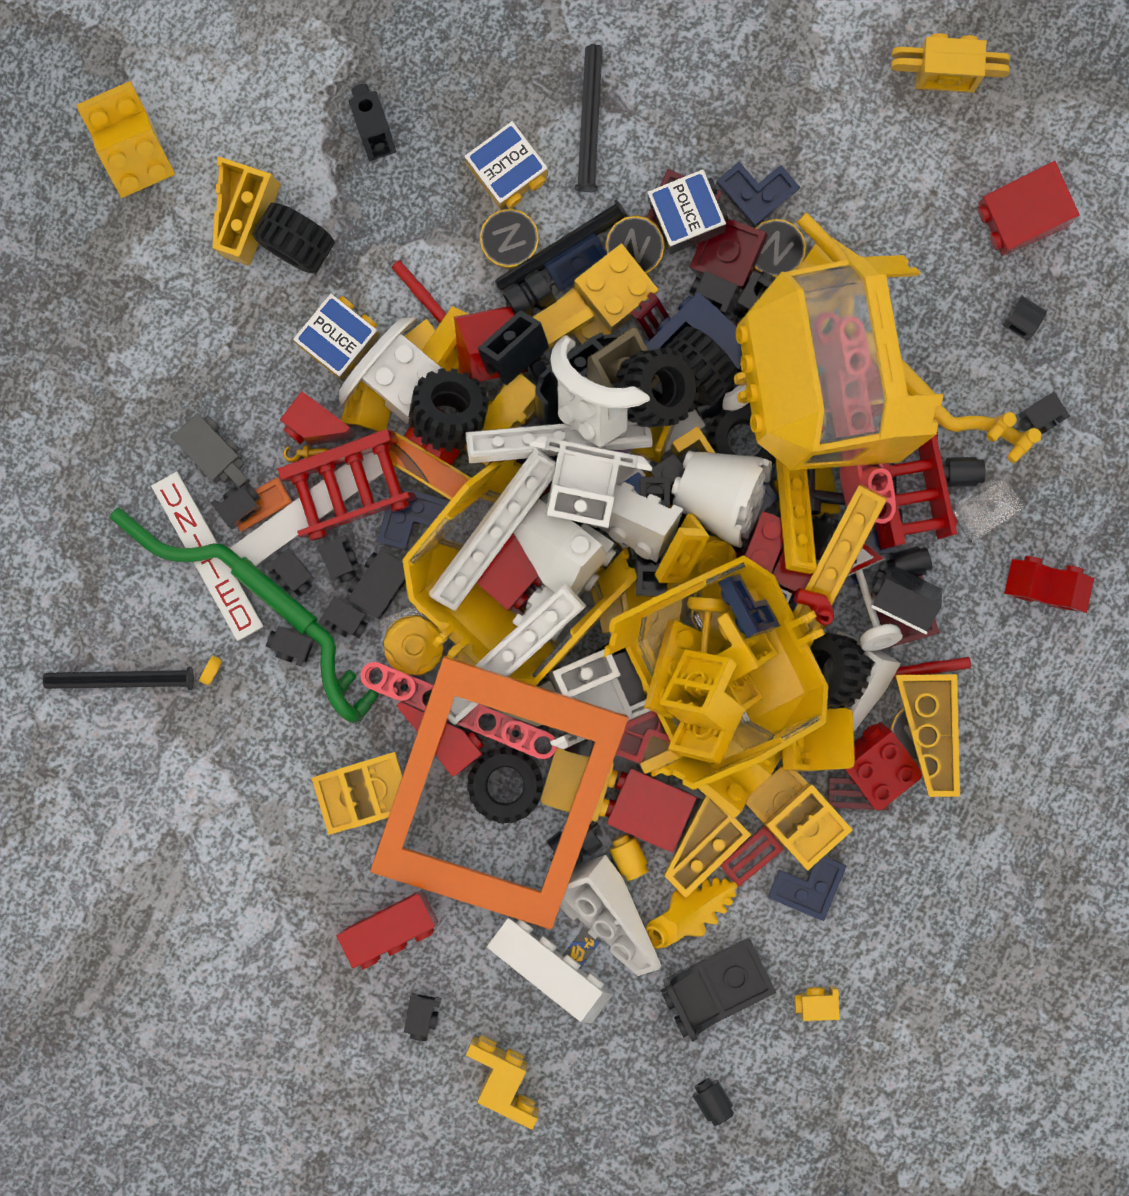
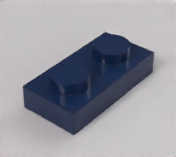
[544,234,607,292]

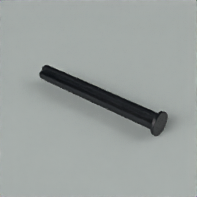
[574,44,603,192]
[495,199,628,293]
[43,666,194,690]

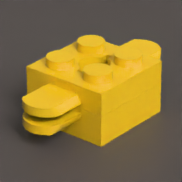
[891,33,1010,93]

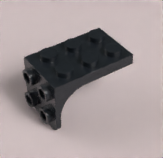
[660,937,776,1042]

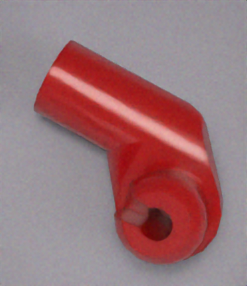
[794,588,834,625]

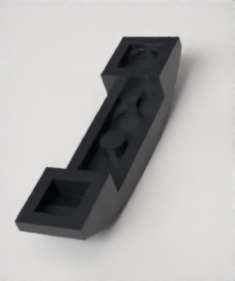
[636,477,671,597]

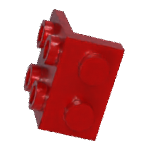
[842,722,922,811]

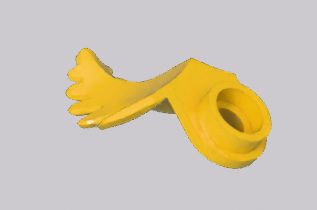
[645,877,737,949]

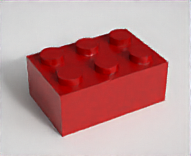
[336,889,439,970]

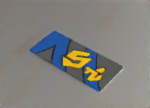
[562,927,601,969]

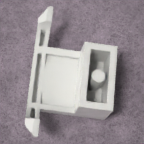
[339,317,442,424]
[550,335,650,448]
[529,436,652,528]
[548,649,651,749]

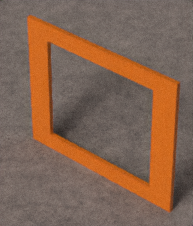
[370,656,629,930]

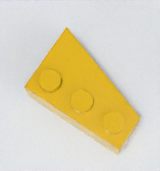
[212,156,281,266]
[464,373,536,467]
[664,796,751,898]

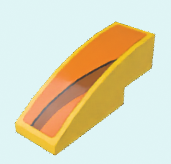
[389,432,471,501]

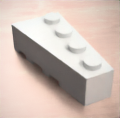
[588,482,683,563]
[487,918,613,1023]

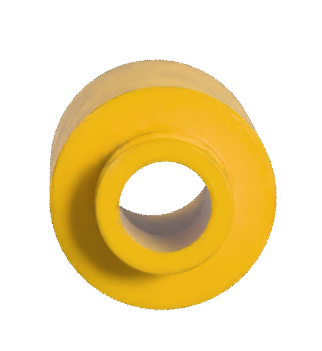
[609,834,649,881]

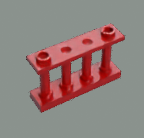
[860,426,957,550]
[277,429,417,541]

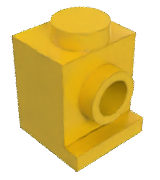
[794,986,840,1021]

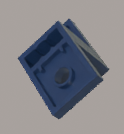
[643,292,742,373]

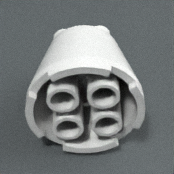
[672,451,772,548]

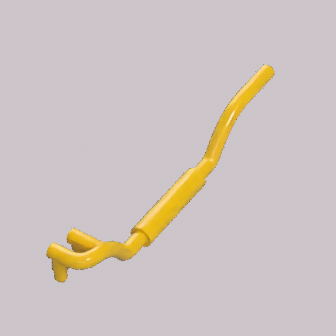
[796,212,1042,463]

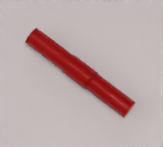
[391,260,446,323]
[893,657,971,679]

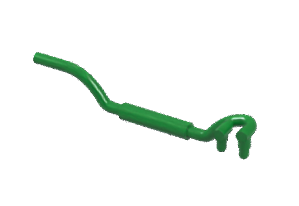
[109,507,379,725]

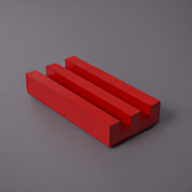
[720,826,784,887]

